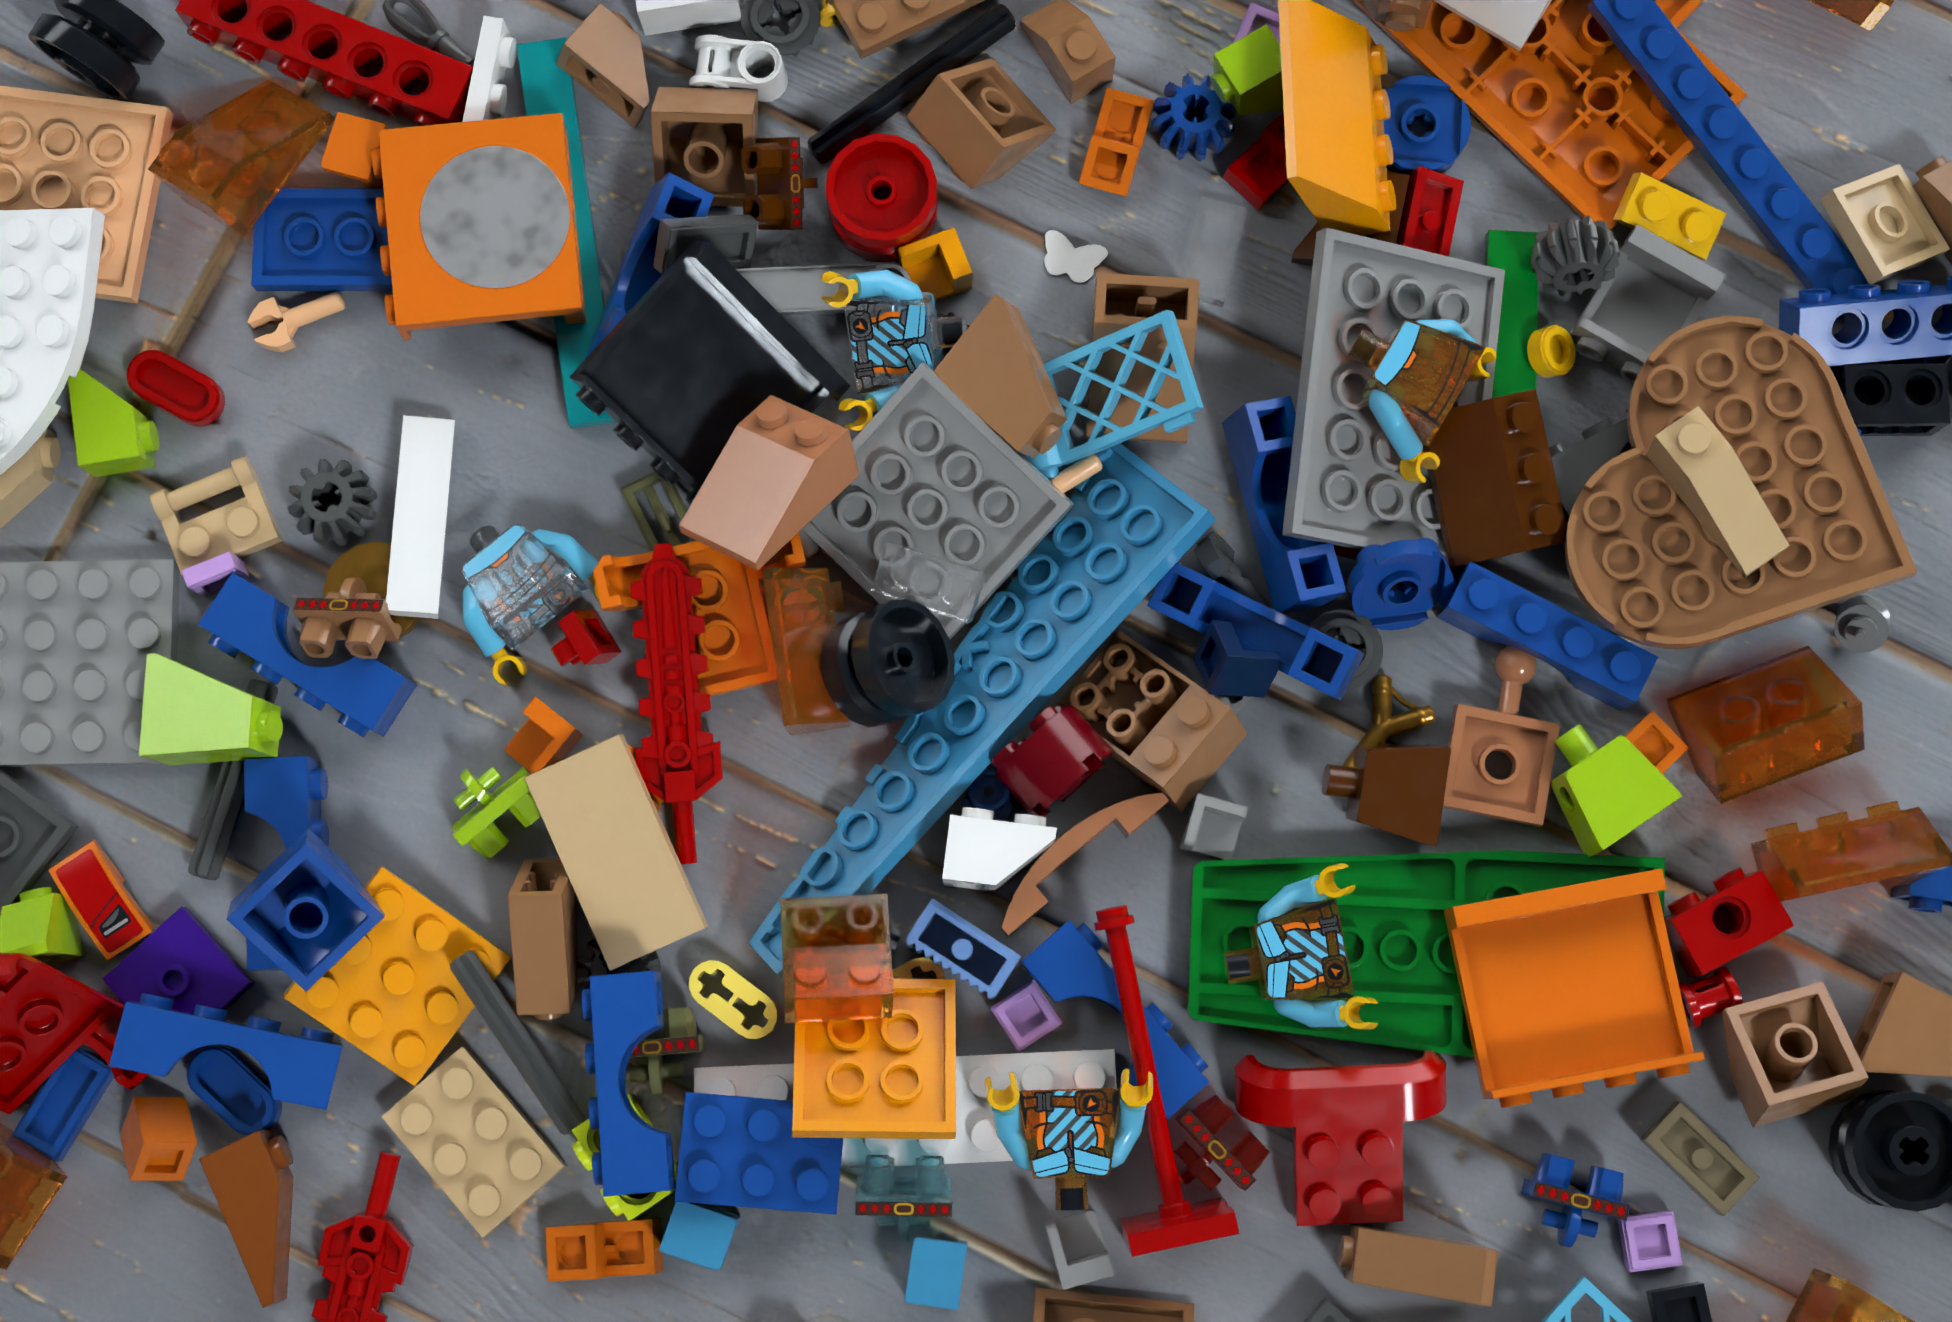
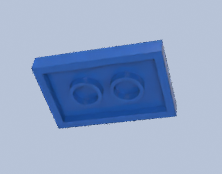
[251,188,393,291]
[674,1092,843,1215]

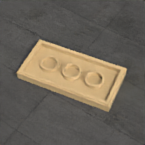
[524,734,708,971]

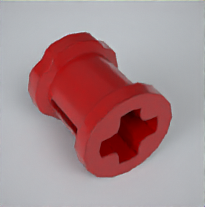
[1679,967,1743,1028]

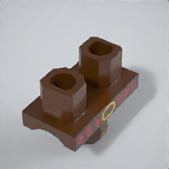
[741,137,818,230]

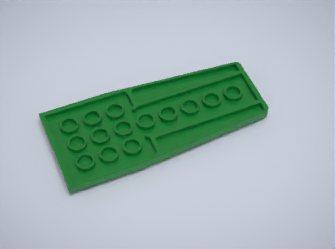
[1187,850,1665,1058]

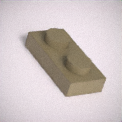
[1640,1101,1760,1216]

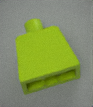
[1550,724,1682,857]

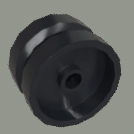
[28,0,165,102]
[820,599,955,728]
[1828,1090,1952,1212]

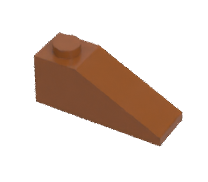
[199,1129,294,1308]

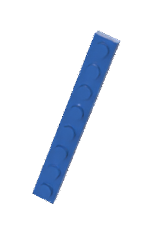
[1586,0,1875,321]

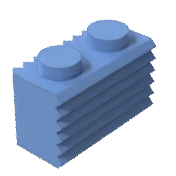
[906,898,1021,1000]

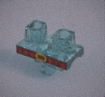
[855,1155,953,1242]

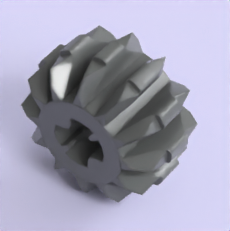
[1530,216,1620,296]
[287,459,378,546]

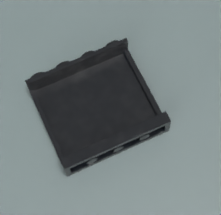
[569,240,851,505]

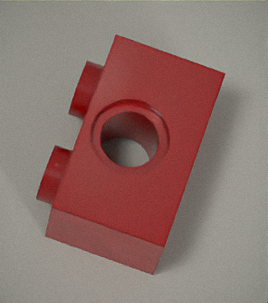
[1664,867,1794,977]

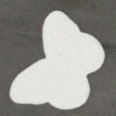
[1044,230,1108,283]

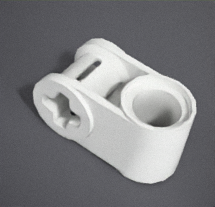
[689,35,788,102]

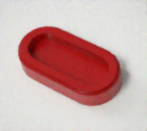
[126,350,225,427]

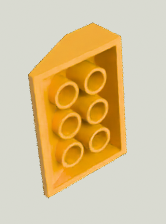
[1278,0,1396,236]

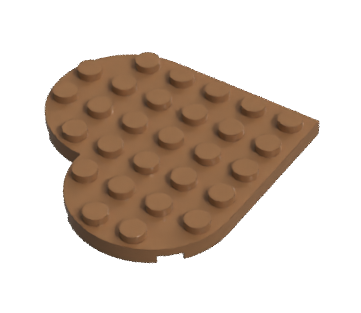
[1564,316,1917,649]

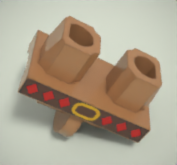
[293,578,402,659]

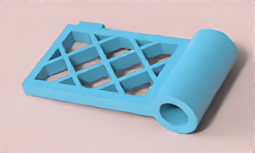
[1021,310,1204,480]

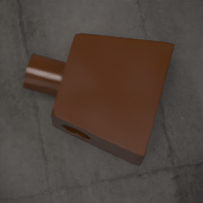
[1322,744,1451,847]

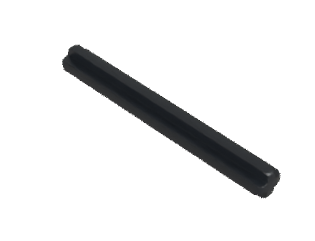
[807,4,1016,164]

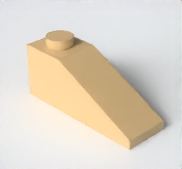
[1646,406,1790,578]

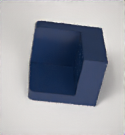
[1193,620,1282,698]

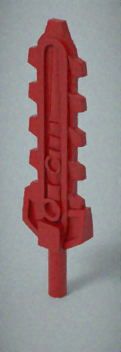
[630,543,723,864]
[311,1151,414,1322]

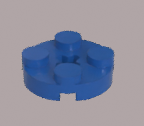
[1384,75,1471,175]
[1347,538,1454,630]

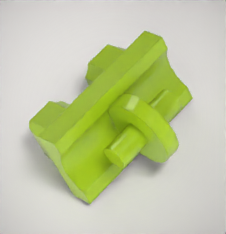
[451,766,541,860]

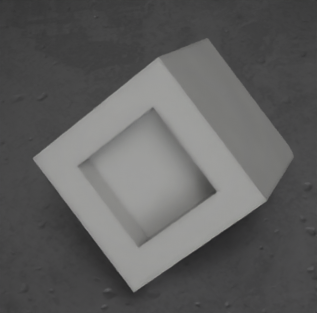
[1179,793,1248,860]
[1044,1210,1115,1290]

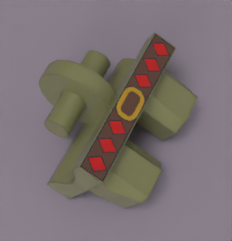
[629,1007,706,1095]

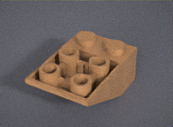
[1086,273,1199,443]
[1054,630,1248,812]

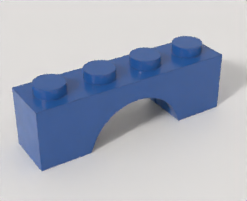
[585,172,714,359]
[1222,395,1347,615]
[1437,561,1658,711]
[1147,563,1364,701]
[198,572,417,737]
[244,756,329,972]
[1021,920,1209,1120]
[582,971,676,1197]
[109,993,343,1110]

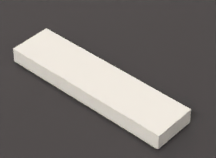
[386,415,455,619]

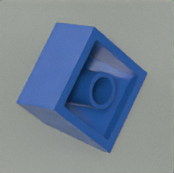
[226,828,385,991]

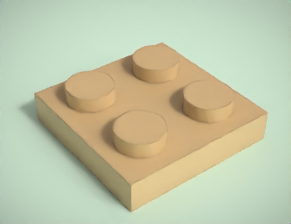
[1820,164,1950,284]

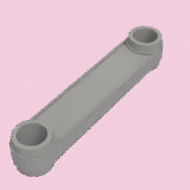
[736,262,911,316]

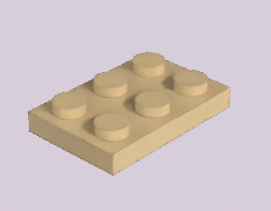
[381,1046,567,1238]

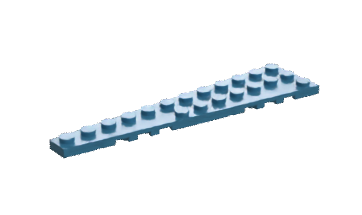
[748,443,1216,982]

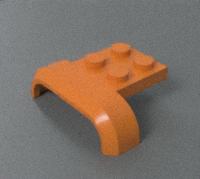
[593,532,806,697]

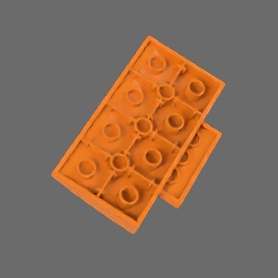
[1352,0,1747,231]

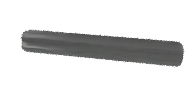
[188,680,278,880]
[450,950,585,1135]

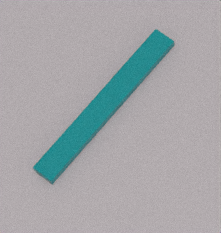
[516,37,616,429]

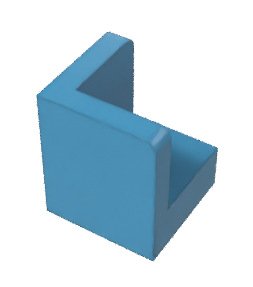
[659,1202,742,1271]
[904,1237,967,1310]

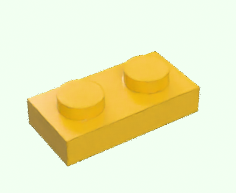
[1613,172,1727,260]

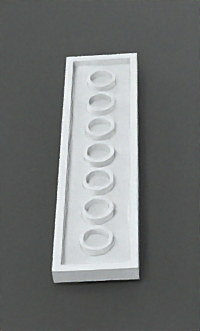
[694,1049,1118,1169]

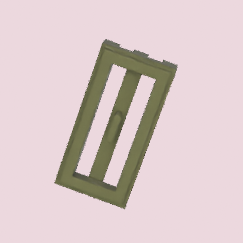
[620,472,697,551]

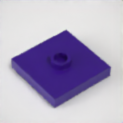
[102,906,255,1014]

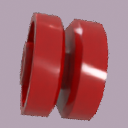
[825,133,938,262]

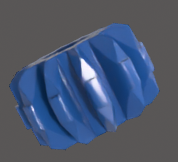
[1152,73,1236,162]

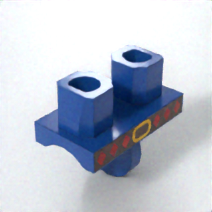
[1521,1153,1630,1248]

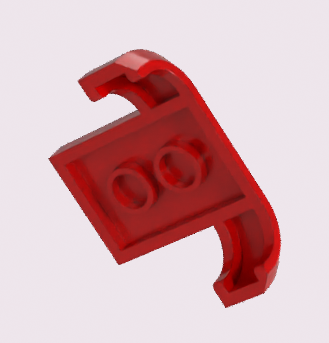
[0,952,149,1115]
[1234,1051,1447,1226]

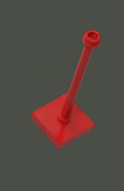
[1094,905,1239,1257]

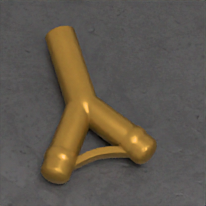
[1342,674,1436,767]

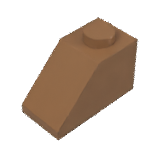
[1020,0,1116,104]
[556,3,650,128]

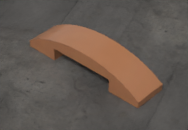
[1001,792,1169,938]

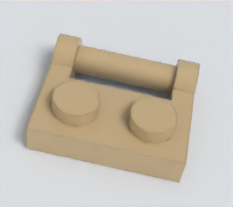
[150,455,283,576]

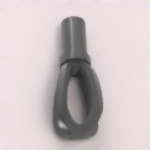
[382,0,475,66]

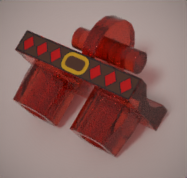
[1174,1095,1269,1191]

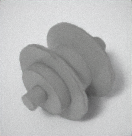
[1834,595,1890,653]

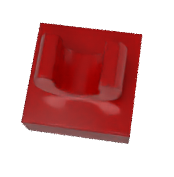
[551,610,622,666]

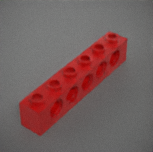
[175,0,473,126]

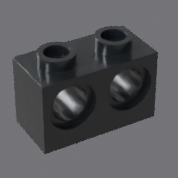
[1833,357,1951,436]

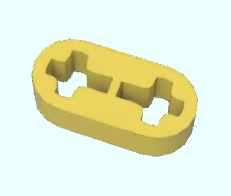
[689,960,779,1039]

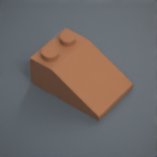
[679,395,859,570]

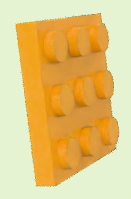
[283,865,511,1086]
[792,977,956,1139]

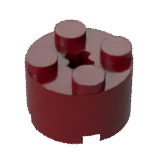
[991,703,1115,817]

